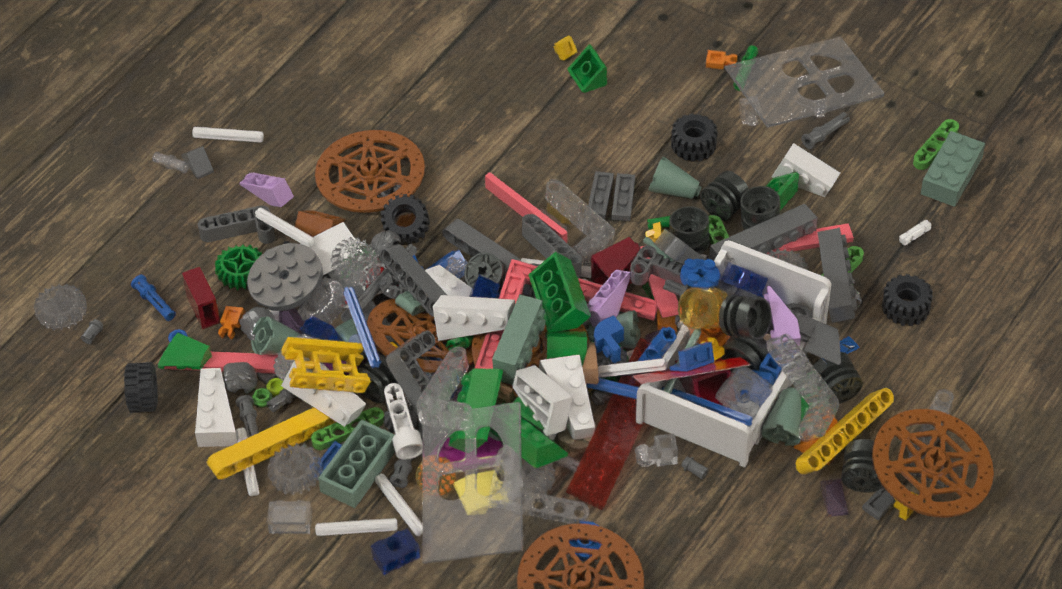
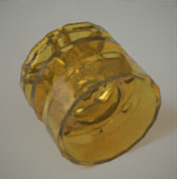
[678,287,728,329]

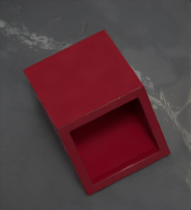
[591,237,641,288]
[675,358,736,406]

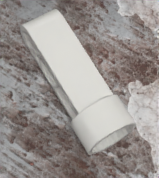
[384,383,424,459]

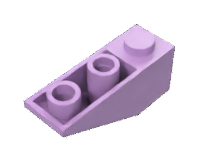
[240,173,294,207]
[587,270,630,327]
[764,286,801,349]

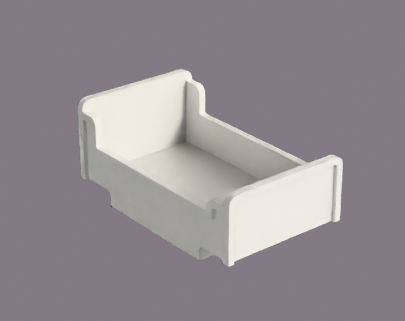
[636,241,831,467]

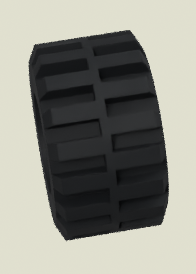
[671,113,717,162]
[381,194,430,245]
[882,274,933,326]
[124,362,158,413]

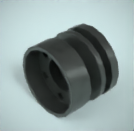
[700,170,749,221]
[740,186,780,230]
[669,206,709,254]
[464,252,509,299]
[719,294,772,340]
[357,350,399,403]
[811,352,863,404]
[841,439,883,493]

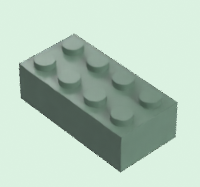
[921,131,985,207]
[492,295,546,385]
[318,419,395,508]

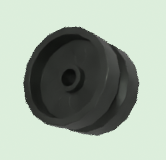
[720,336,772,374]

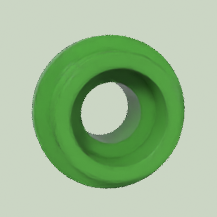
[253,388,272,407]

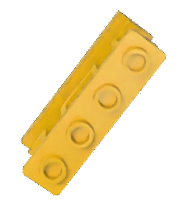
[281,337,371,393]

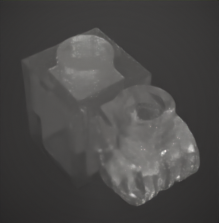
[634,433,678,467]

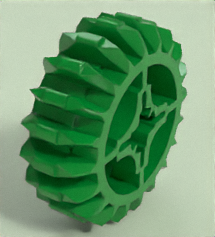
[215,243,262,291]

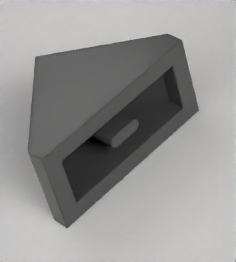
[181,146,214,179]

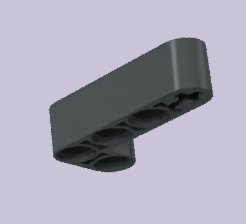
[198,205,275,244]

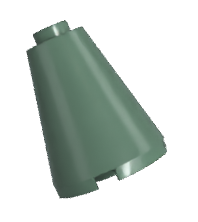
[648,157,702,199]
[586,310,641,349]
[251,316,306,355]
[761,387,801,446]

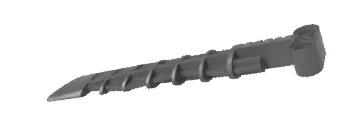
[630,245,841,365]

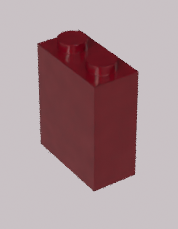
[182,267,220,330]

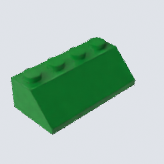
[528,251,591,333]
[448,369,503,454]
[489,403,568,469]

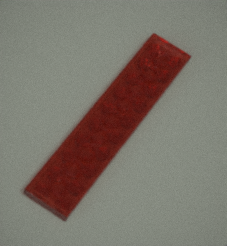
[566,337,667,510]

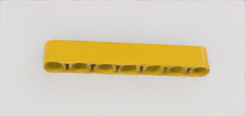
[796,388,894,475]
[207,407,336,479]

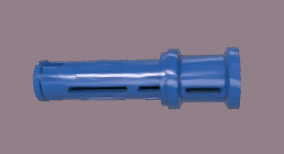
[131,274,176,321]

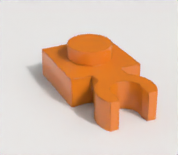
[706,50,738,69]
[218,306,246,339]

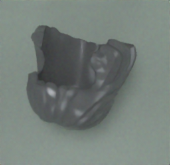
[370,231,401,263]
[239,307,275,340]
[223,362,257,394]

